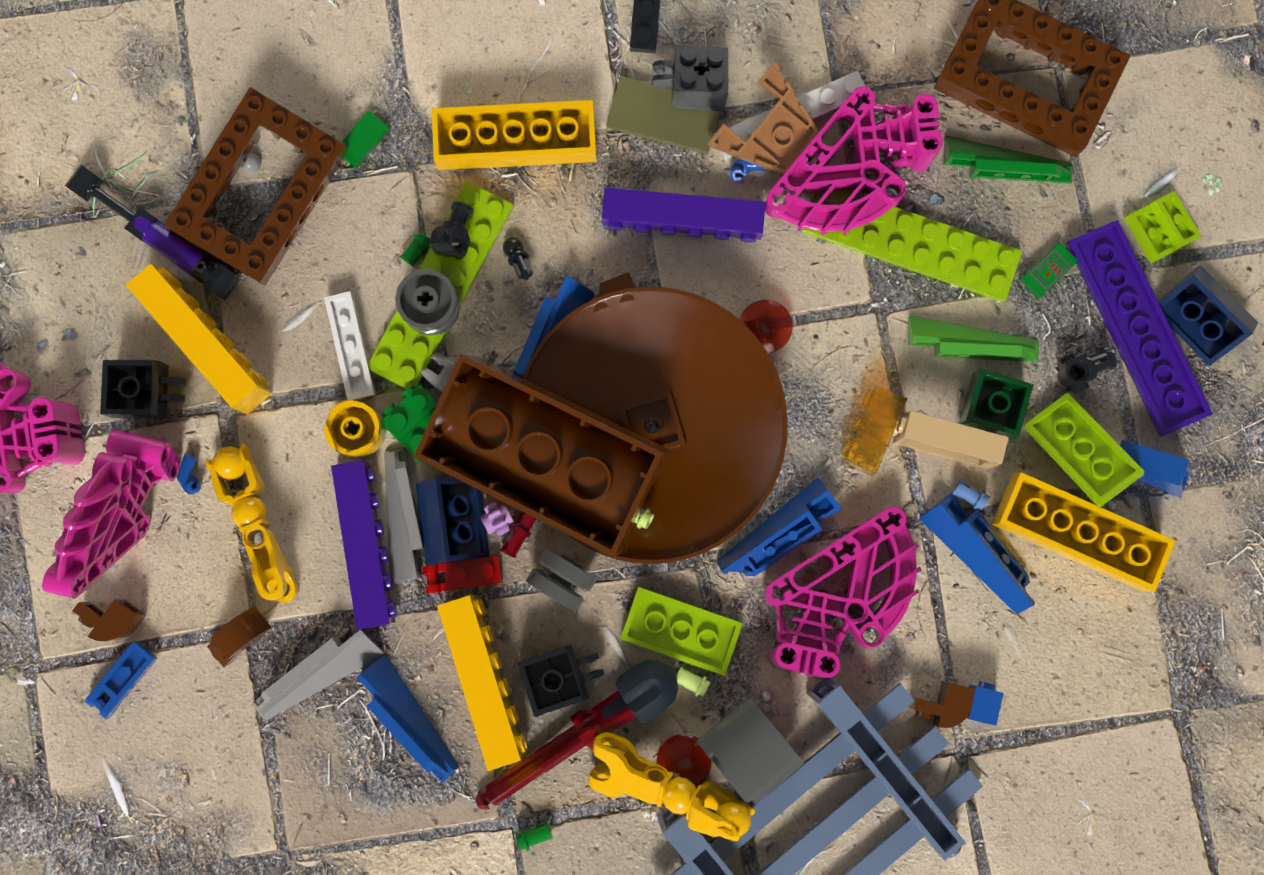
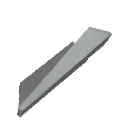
[384,447,424,584]
[252,629,384,720]

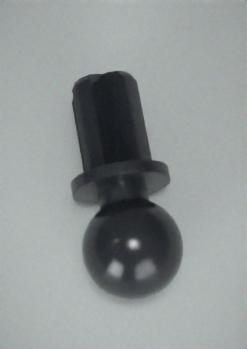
[503,237,533,280]

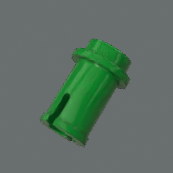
[399,231,431,267]
[515,821,553,851]

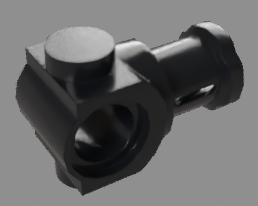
[429,201,474,260]
[1057,346,1117,394]

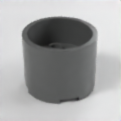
[697,696,805,808]

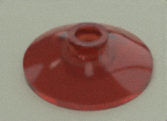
[739,300,793,353]
[656,734,712,787]

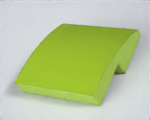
[1124,191,1202,264]

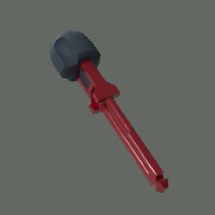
[475,660,679,810]

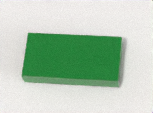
[342,111,390,169]

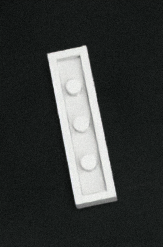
[324,291,376,401]

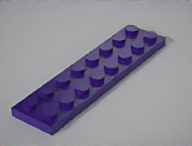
[1066,220,1213,437]

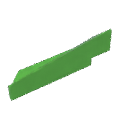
[908,315,1039,362]

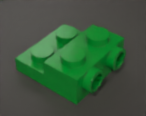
[381,385,438,463]

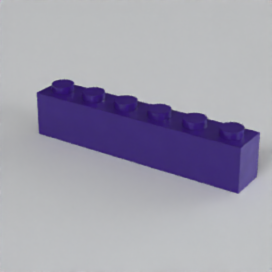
[602,187,766,243]
[331,460,397,630]

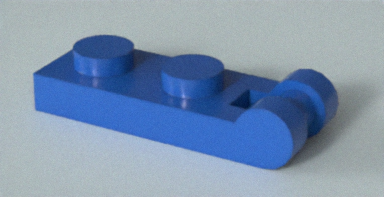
[85,641,158,720]

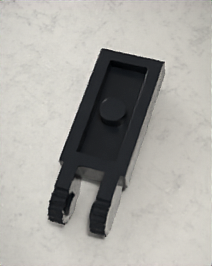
[630,0,660,54]

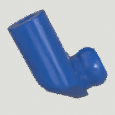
[729,159,765,182]
[177,454,201,494]

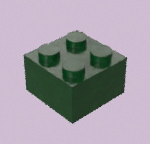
[958,368,1034,440]

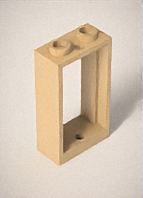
[891,411,1009,469]

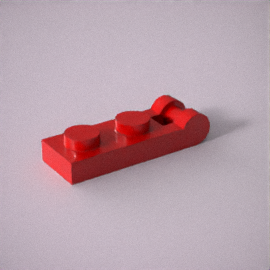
[422,556,503,594]

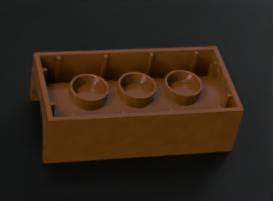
[413,354,674,557]

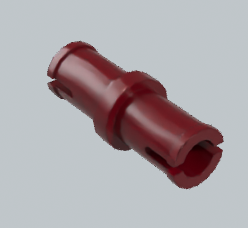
[500,512,536,558]

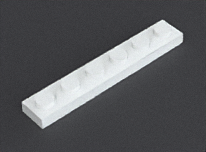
[714,71,866,161]

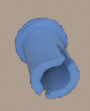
[952,479,990,510]

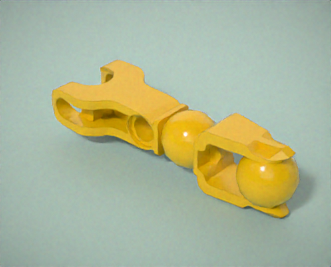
[205,442,299,603]
[588,732,755,841]

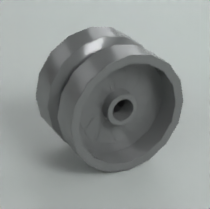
[395,269,461,336]
[525,548,597,613]

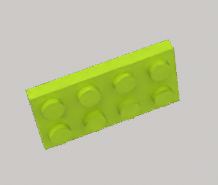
[1024,392,1145,508]
[620,587,743,676]

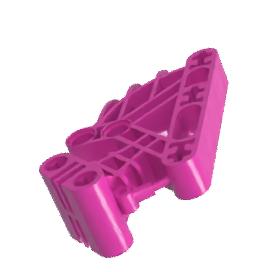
[765,87,943,236]
[0,364,85,494]
[42,430,180,599]
[763,507,922,678]

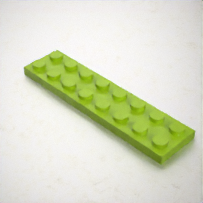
[368,181,514,389]
[802,190,1023,302]

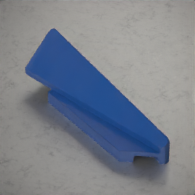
[513,276,594,377]
[717,478,841,577]
[920,493,1035,614]
[356,655,459,783]

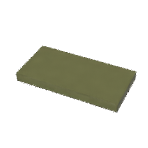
[606,75,720,155]

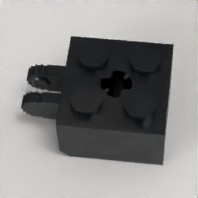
[652,45,728,112]
[100,360,186,419]
[517,644,605,717]

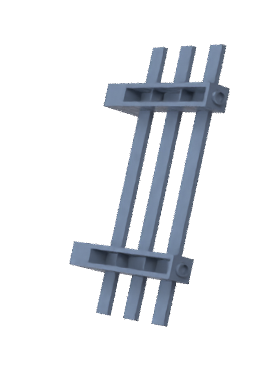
[657,678,983,875]

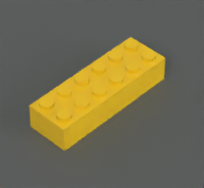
[432,100,597,170]
[126,264,272,415]
[991,472,1176,592]
[437,595,528,771]

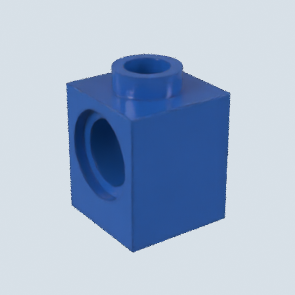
[967,681,1004,726]

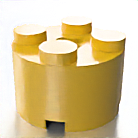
[324,400,385,458]

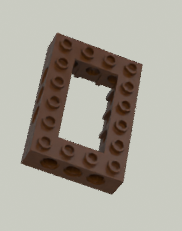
[933,0,1131,158]
[164,87,348,286]

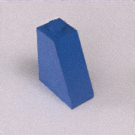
[1120,440,1190,498]

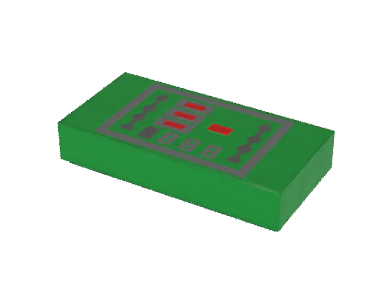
[1020,243,1078,299]

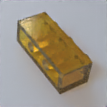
[840,386,908,476]

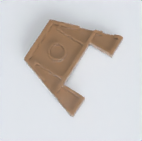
[707,61,819,176]

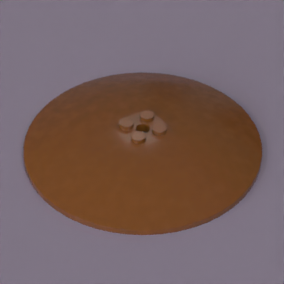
[522,286,788,564]

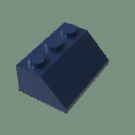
[1158,265,1258,366]
[416,478,490,566]

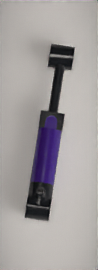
[64,165,241,300]

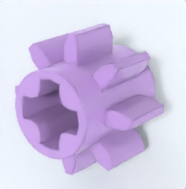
[480,502,514,536]

